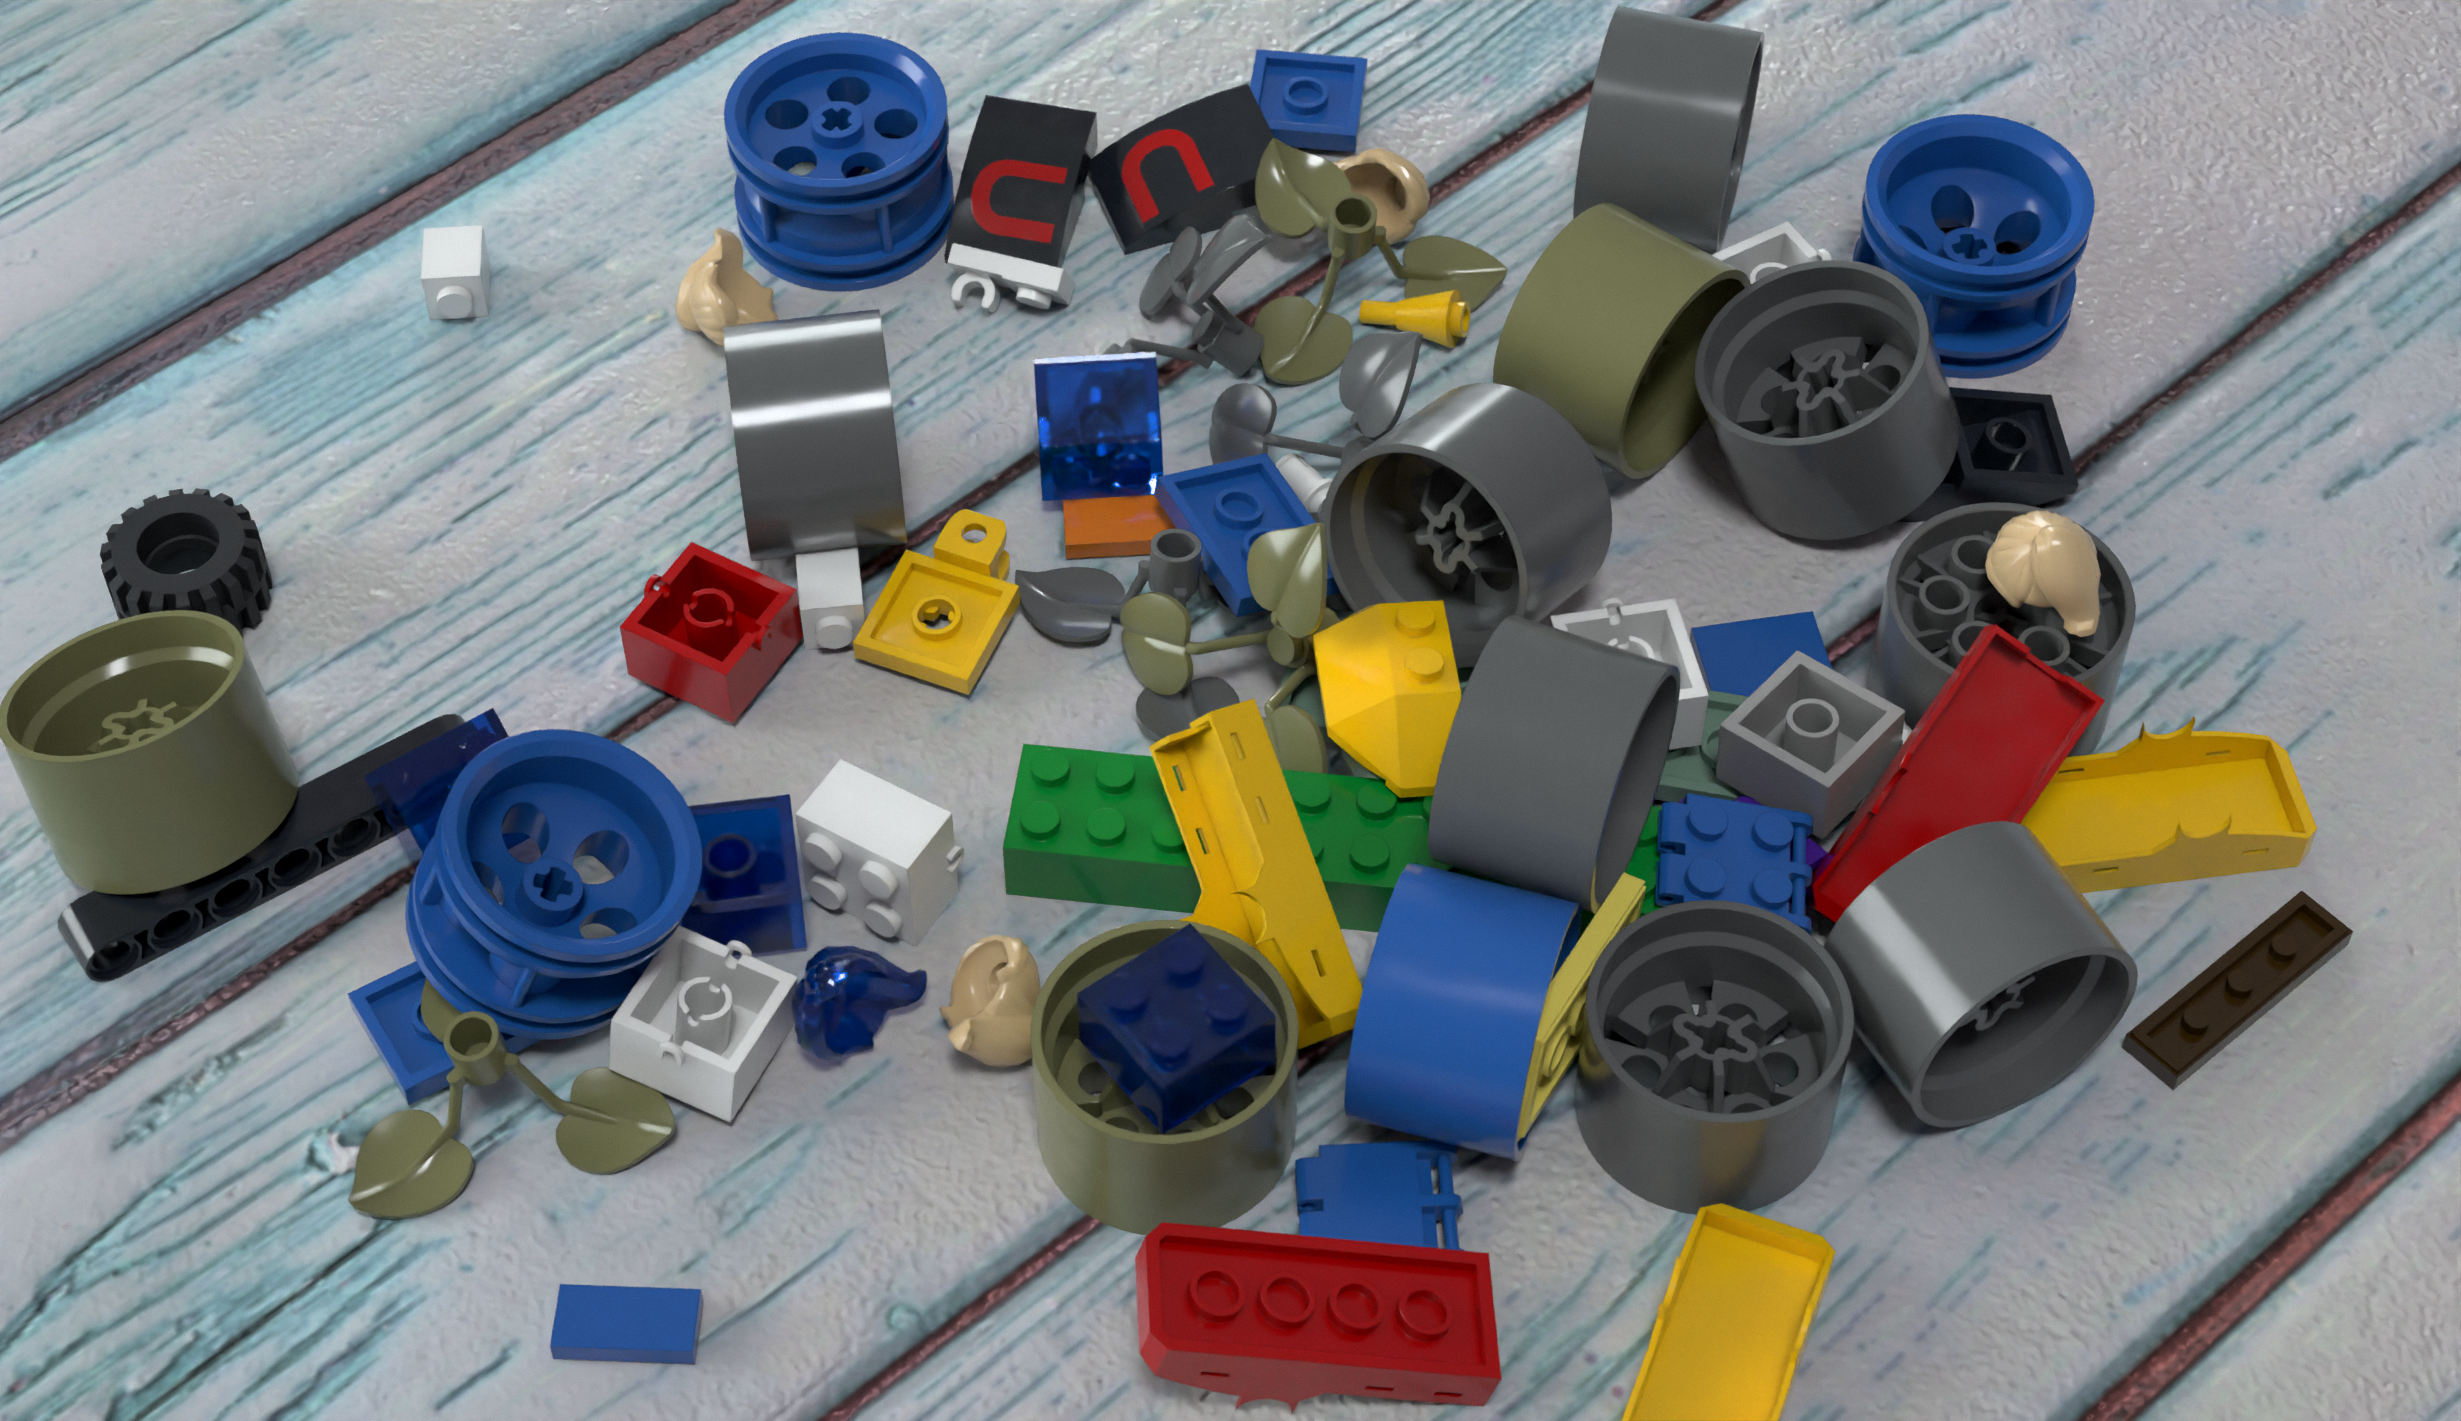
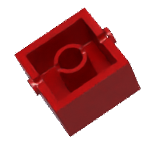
[620,542,803,723]

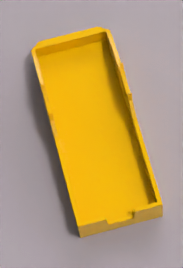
[1149,698,1363,1050]
[2020,715,2317,893]
[1621,1203,1836,1421]

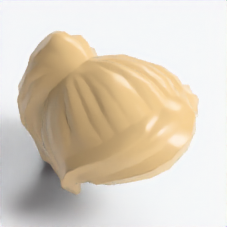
[1334,148,1430,245]
[675,228,779,346]
[1985,510,2101,637]
[939,935,1041,1068]

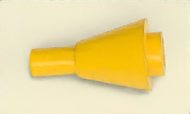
[1359,289,1470,348]

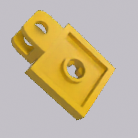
[853,509,1020,695]

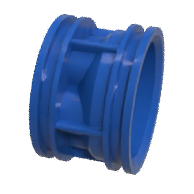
[724,32,955,292]
[1852,114,2095,379]
[405,729,702,1039]

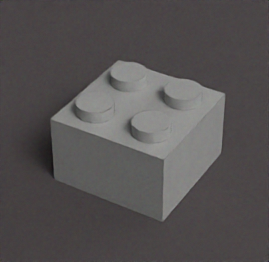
[1716,650,1905,840]

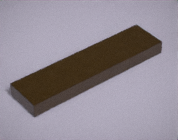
[2122,891,2353,1090]

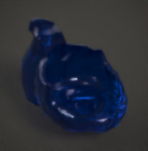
[791,946,928,1061]

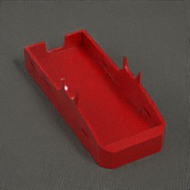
[1807,624,2105,924]
[1135,1222,1502,1415]

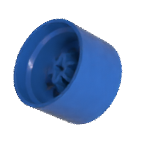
[1344,862,1582,1161]

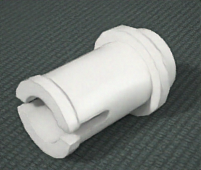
[1275,452,1333,513]

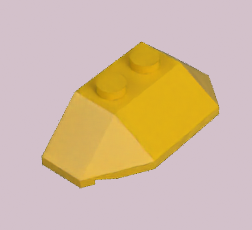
[1313,600,1461,798]

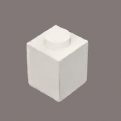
[421,225,491,320]
[795,547,865,650]

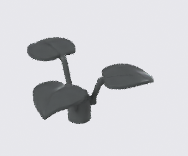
[1073,215,1272,447]
[1209,331,1423,612]
[1015,529,1272,741]

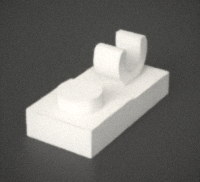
[947,243,1075,314]

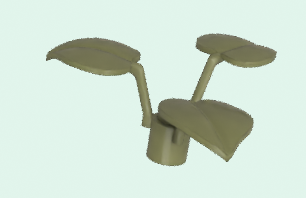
[1253,138,1507,385]
[1120,523,1340,774]
[349,978,676,1219]

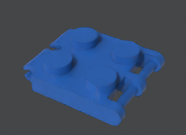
[1655,793,1813,935]
[1295,1140,1465,1251]

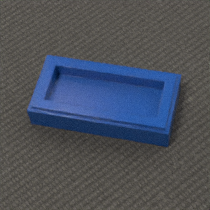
[550,1284,704,1364]

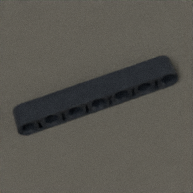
[57,714,485,982]

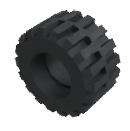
[100,488,273,637]

